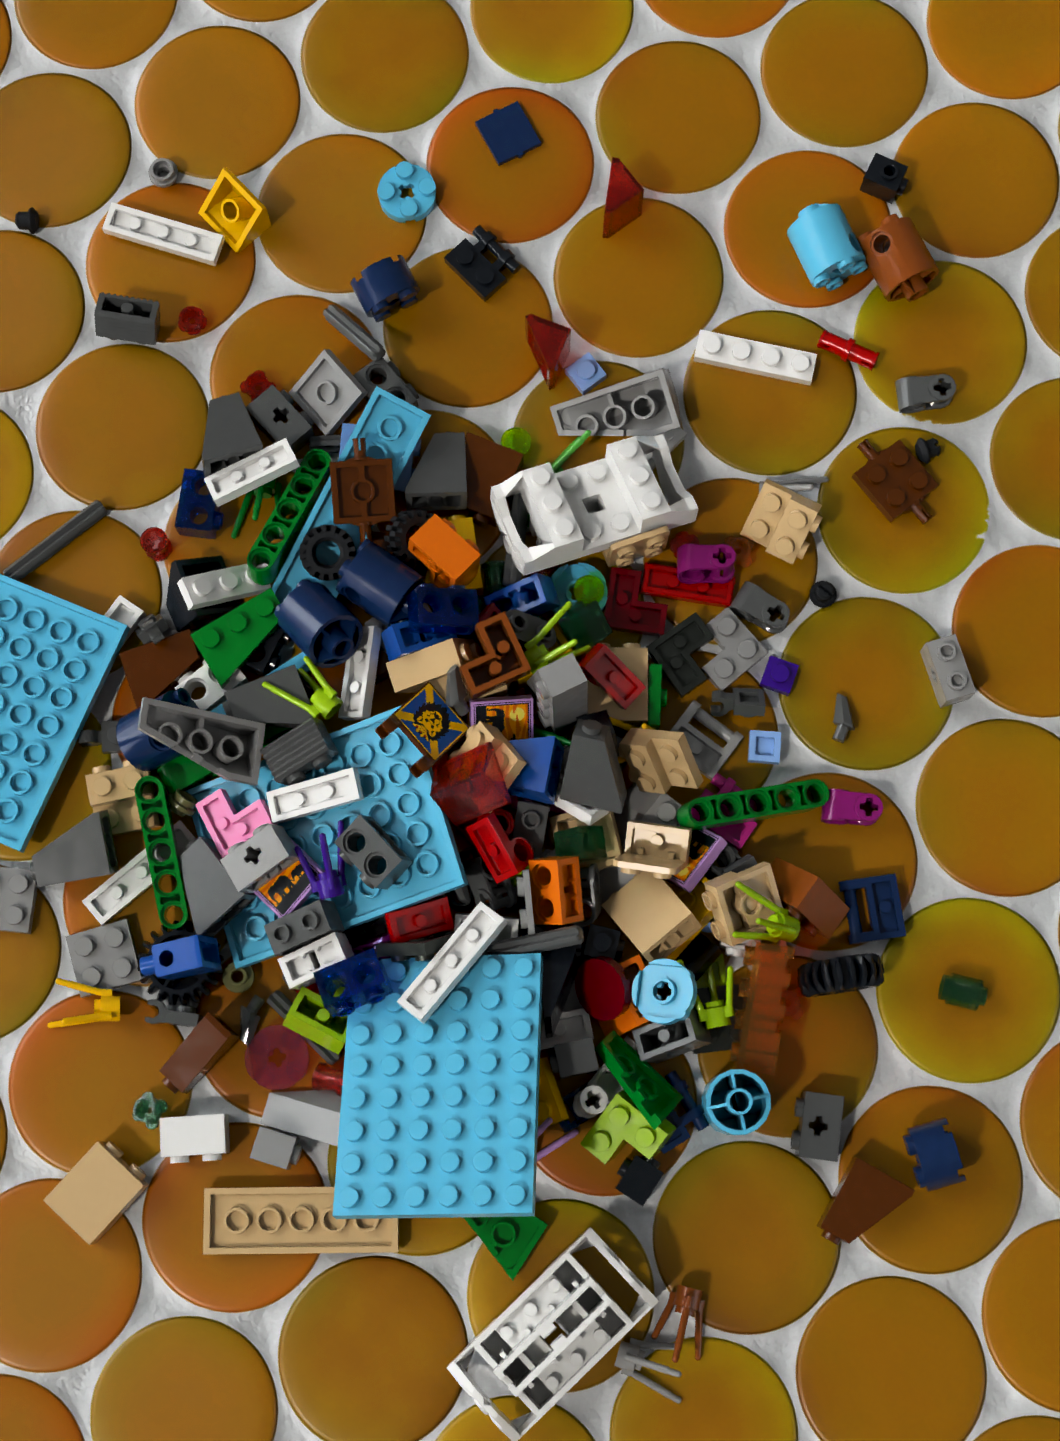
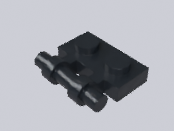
[444,225,521,302]

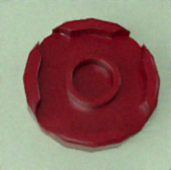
[575,956,632,1021]

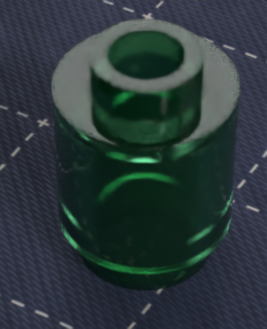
[938,973,988,1011]

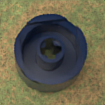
[350,255,420,322]
[902,1117,966,1192]

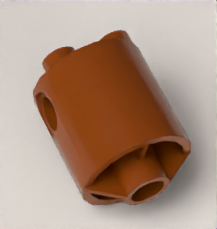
[857,214,940,302]

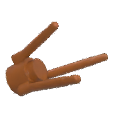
[651,1285,705,1363]

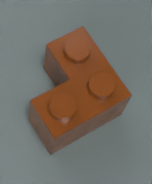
[459,611,531,700]
[771,857,850,939]

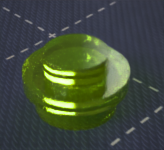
[501,427,531,455]
[574,575,604,606]

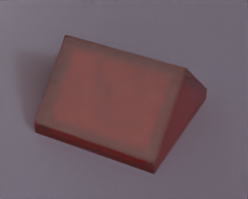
[603,157,644,238]
[525,314,571,390]
[430,742,512,826]

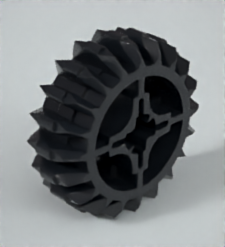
[137,921,224,1006]
[797,953,884,997]

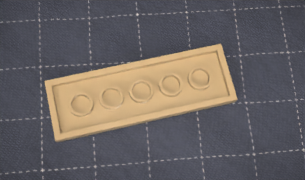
[203,1186,399,1255]

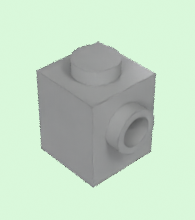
[249,1126,303,1170]

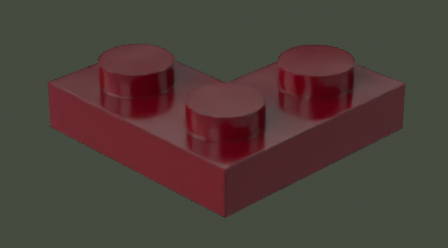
[603,567,668,637]

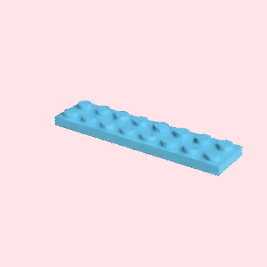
[271,386,431,603]

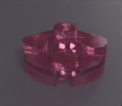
[245,1025,310,1090]

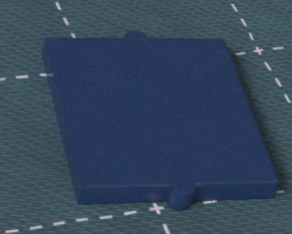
[475,101,541,166]

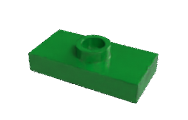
[647,664,667,730]

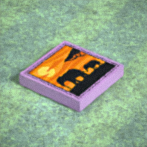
[469,695,534,741]
[664,825,728,893]
[254,838,325,918]

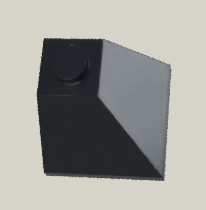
[166,555,242,632]

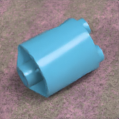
[787,203,868,291]
[701,1069,771,1135]

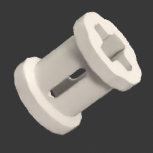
[572,1085,608,1119]

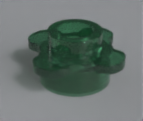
[132,1092,168,1130]

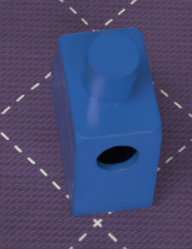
[506,736,565,804]
[139,934,222,980]

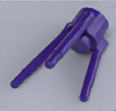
[294,820,347,900]

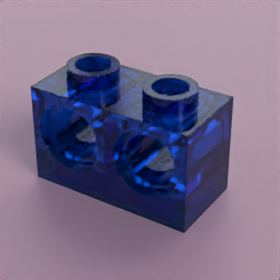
[175,468,223,540]
[407,583,479,635]
[313,948,393,1018]

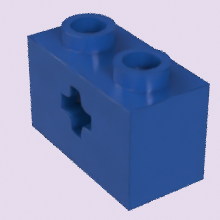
[484,573,561,626]

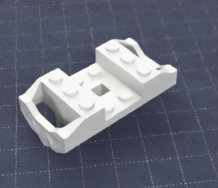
[490,434,699,576]
[447,1227,659,1441]

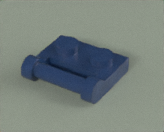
[838,874,906,945]

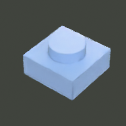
[565,352,607,395]
[747,730,781,765]

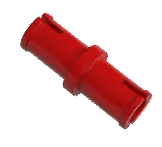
[817,330,880,371]

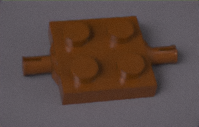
[329,438,396,545]
[852,439,938,525]

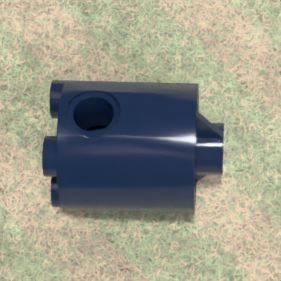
[336,538,425,627]
[274,579,363,668]
[116,688,199,771]

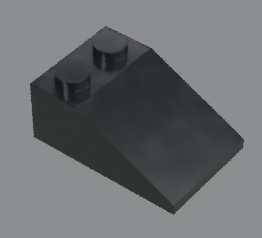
[534,923,582,1038]

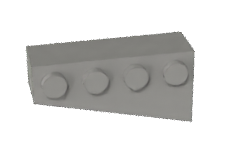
[526,653,588,734]

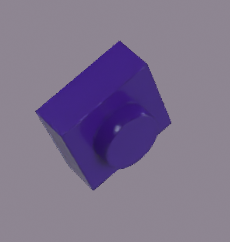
[759,655,799,696]

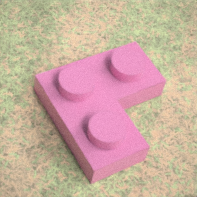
[195,788,277,858]

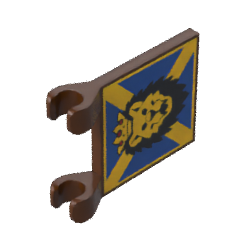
[375,681,469,778]

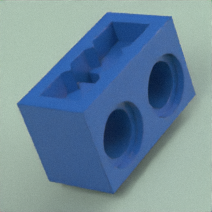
[381,610,458,661]

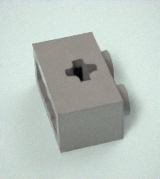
[920,634,976,708]
[220,823,299,894]

